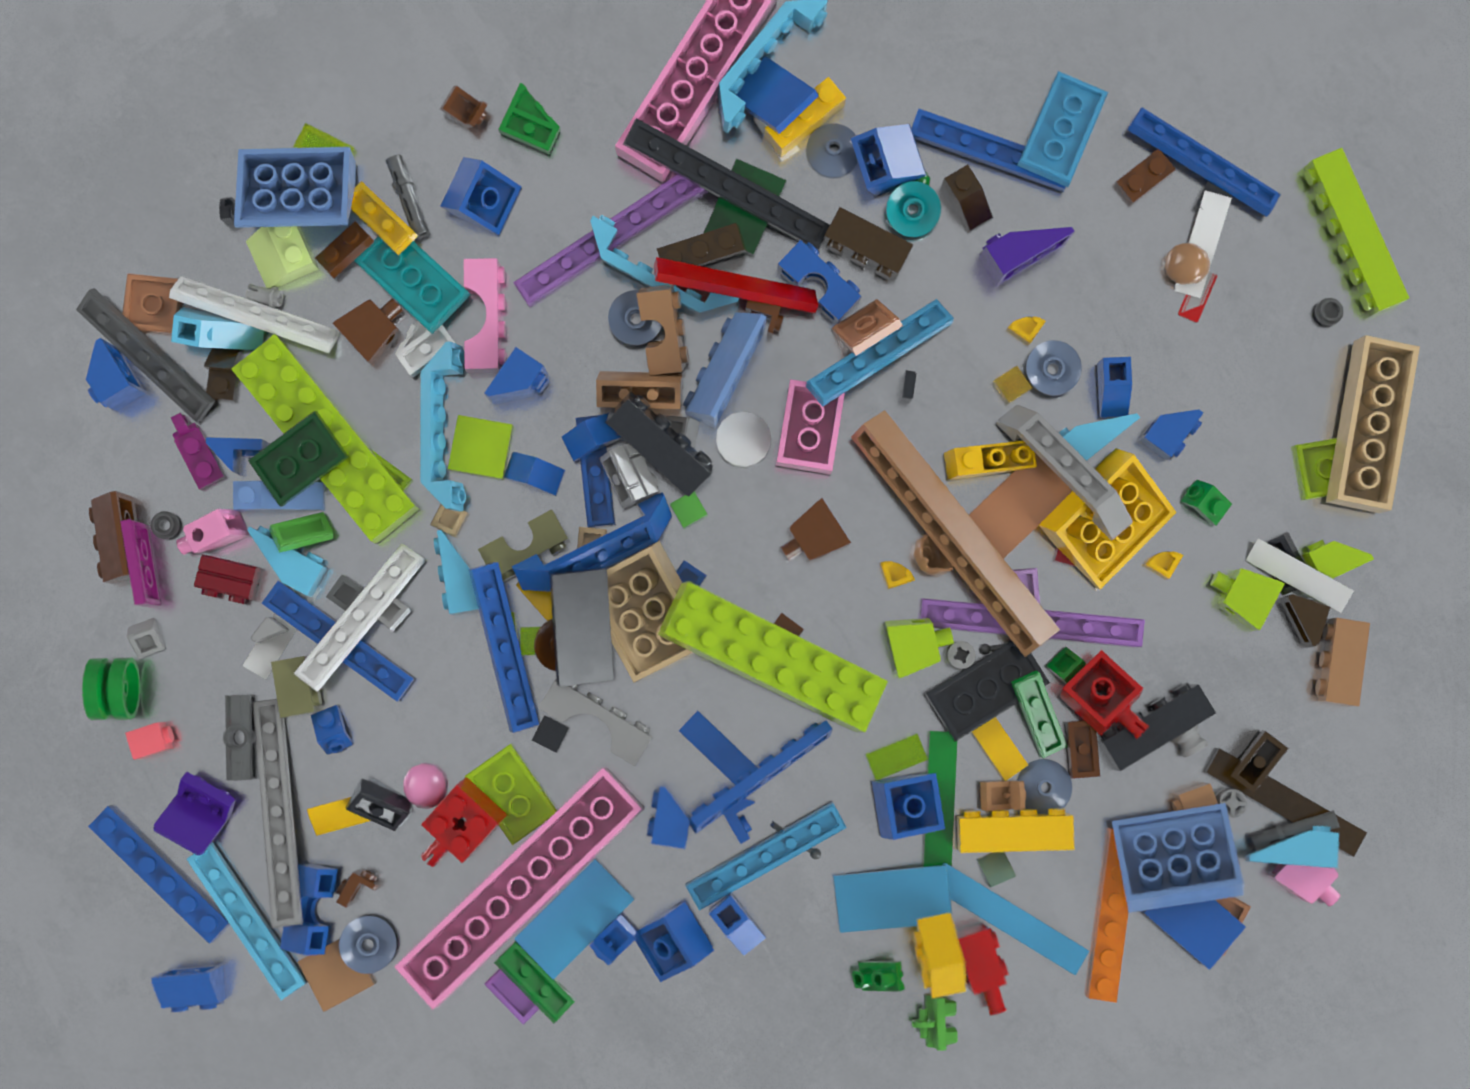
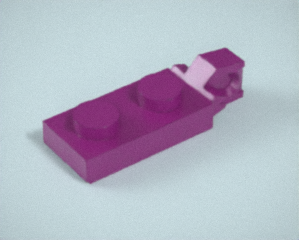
[171,412,226,490]

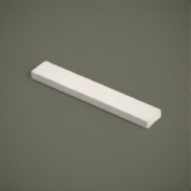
[169,276,339,353]
[294,543,425,692]

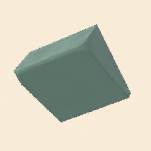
[977,852,1016,887]

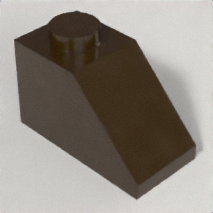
[941,164,993,233]
[1230,730,1289,793]

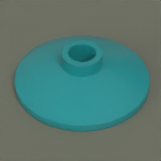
[886,181,941,237]

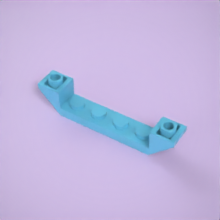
[717,0,828,133]
[590,215,739,314]
[420,342,466,512]

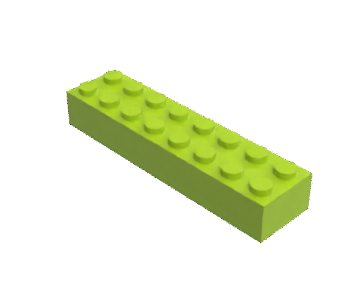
[232,334,420,544]
[657,582,888,732]

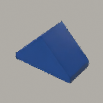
[561,412,622,462]
[504,452,565,496]

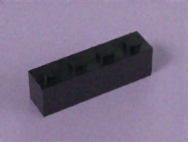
[606,392,713,497]
[1098,682,1216,771]

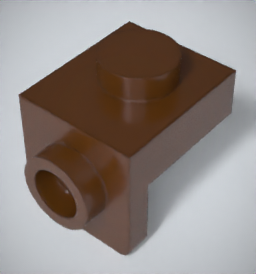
[440,85,488,128]
[746,300,784,337]
[336,869,382,908]

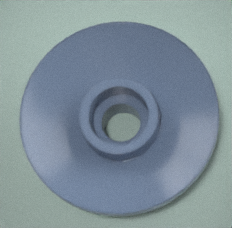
[806,123,858,178]
[608,290,662,345]
[1026,340,1082,396]
[1017,759,1072,814]
[339,916,397,974]

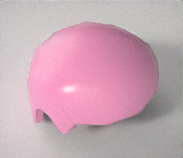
[403,763,447,809]

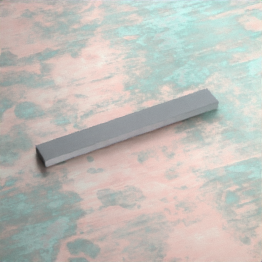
[253,699,303,928]

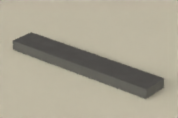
[76,288,215,423]

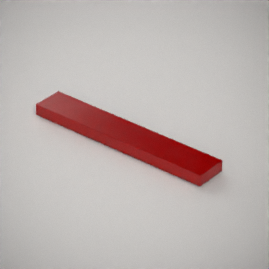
[654,257,818,313]

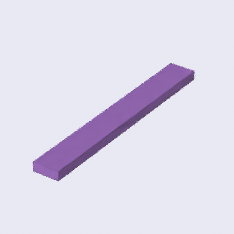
[513,175,706,307]
[920,598,1145,647]

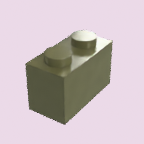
[271,656,322,718]

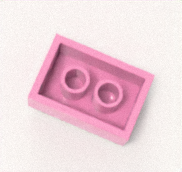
[776,379,845,475]

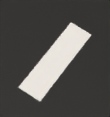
[1174,190,1231,298]
[1246,538,1354,613]
[242,587,321,680]

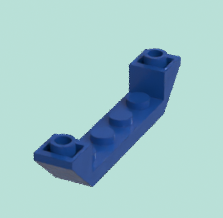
[512,492,672,592]

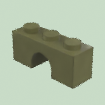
[478,509,570,582]

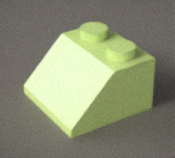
[246,226,319,289]

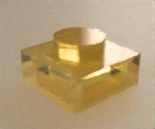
[993,366,1032,404]

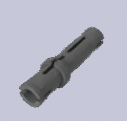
[385,155,430,238]
[1251,810,1340,851]

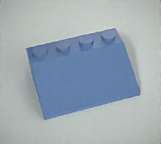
[234,147,356,228]
[683,312,767,429]
[1112,803,1244,913]

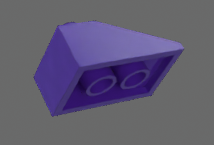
[979,227,1075,286]

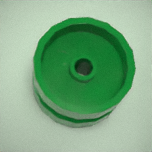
[82,657,140,720]

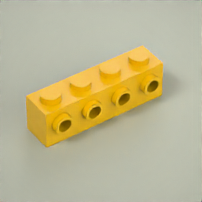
[957,808,1075,853]

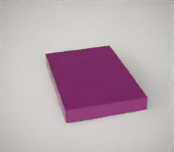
[120,519,161,608]

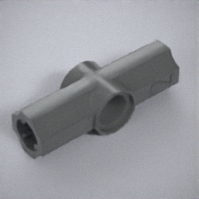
[223,695,255,781]

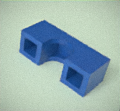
[777,240,861,324]
[280,864,338,955]

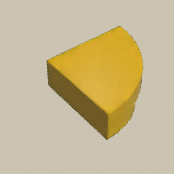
[1007,317,1046,345]
[1144,551,1184,579]
[880,561,915,589]

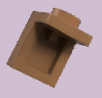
[980,780,1026,811]

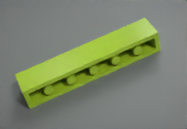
[1304,148,1410,316]

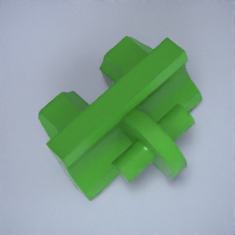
[911,995,958,1051]

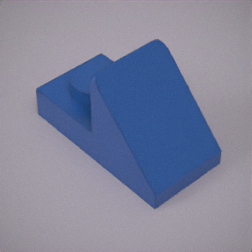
[206,437,268,474]
[712,791,756,844]

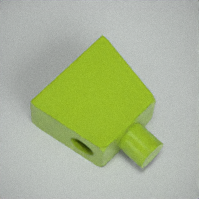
[1210,568,1285,631]
[885,618,954,678]

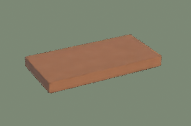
[969,453,1072,559]

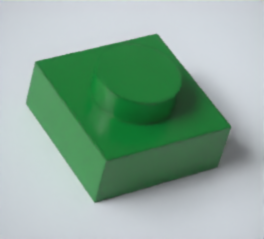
[1047,647,1086,684]

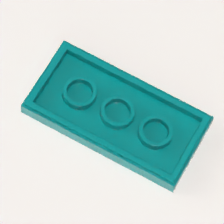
[354,236,471,334]

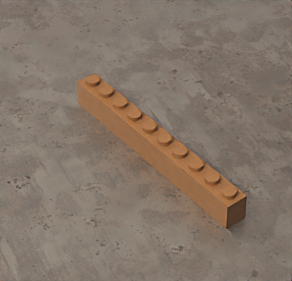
[851,410,1060,657]

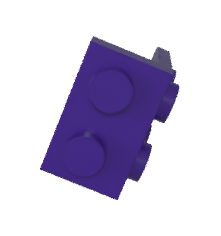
[153,771,236,856]

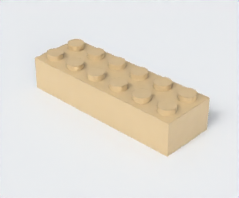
[1326,335,1420,513]

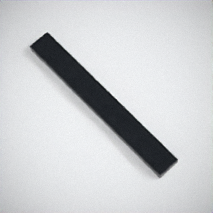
[622,118,830,250]

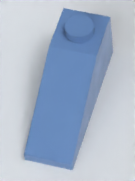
[233,481,324,512]

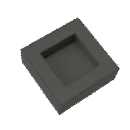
[326,574,364,611]

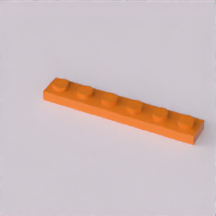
[1087,829,1128,1003]

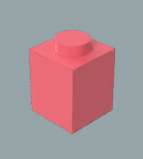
[125,722,174,760]

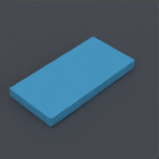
[1017,71,1108,187]
[514,858,635,980]
[834,865,953,933]

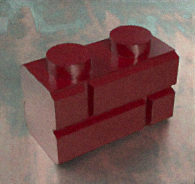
[194,554,262,604]

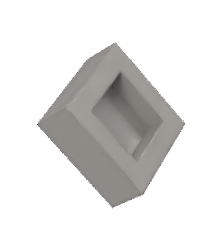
[377,597,411,632]

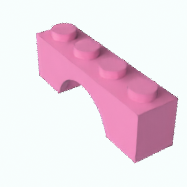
[464,258,506,373]

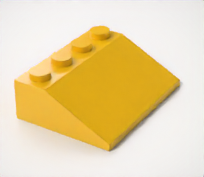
[1039,448,1177,590]

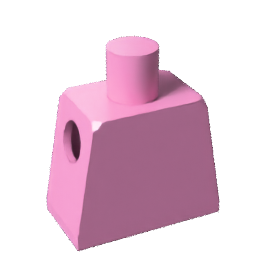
[176,509,250,555]
[1267,864,1341,907]

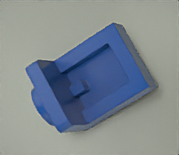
[311,705,352,755]
[590,914,640,965]

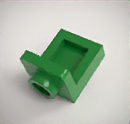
[1181,480,1232,526]

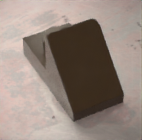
[204,348,242,402]

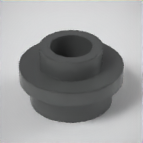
[151,511,180,539]

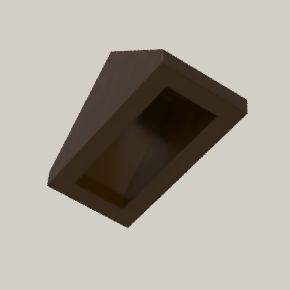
[1280,594,1330,648]

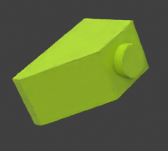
[1301,539,1374,579]

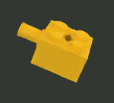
[913,913,966,998]

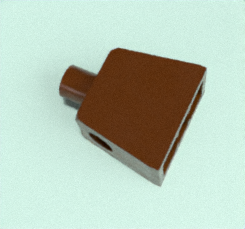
[332,298,403,366]
[780,498,851,562]

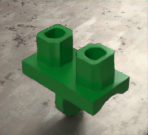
[852,961,905,992]

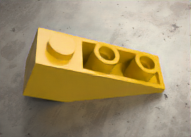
[944,441,1037,480]

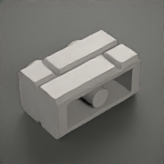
[599,443,659,508]

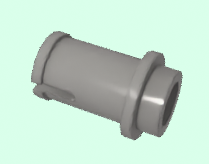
[245,284,283,308]

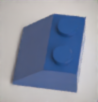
[440,157,522,235]
[86,338,145,411]
[484,347,549,405]
[872,773,945,840]
[635,902,715,982]
[151,965,226,1012]

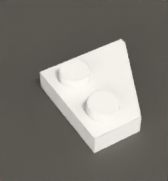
[395,321,455,378]

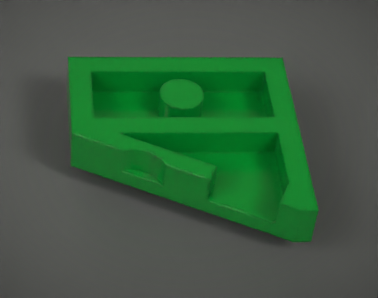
[498,83,560,154]

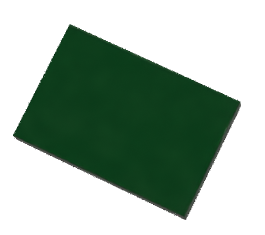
[703,158,787,256]
[248,411,349,507]

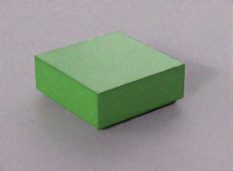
[670,491,708,529]

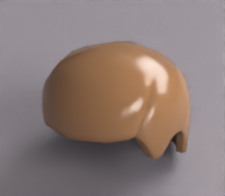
[1164,243,1210,285]
[913,534,954,575]

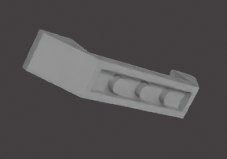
[996,405,1133,541]

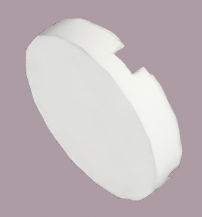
[716,411,771,467]

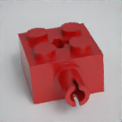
[1060,650,1149,739]
[421,777,507,867]
[956,922,1009,1016]

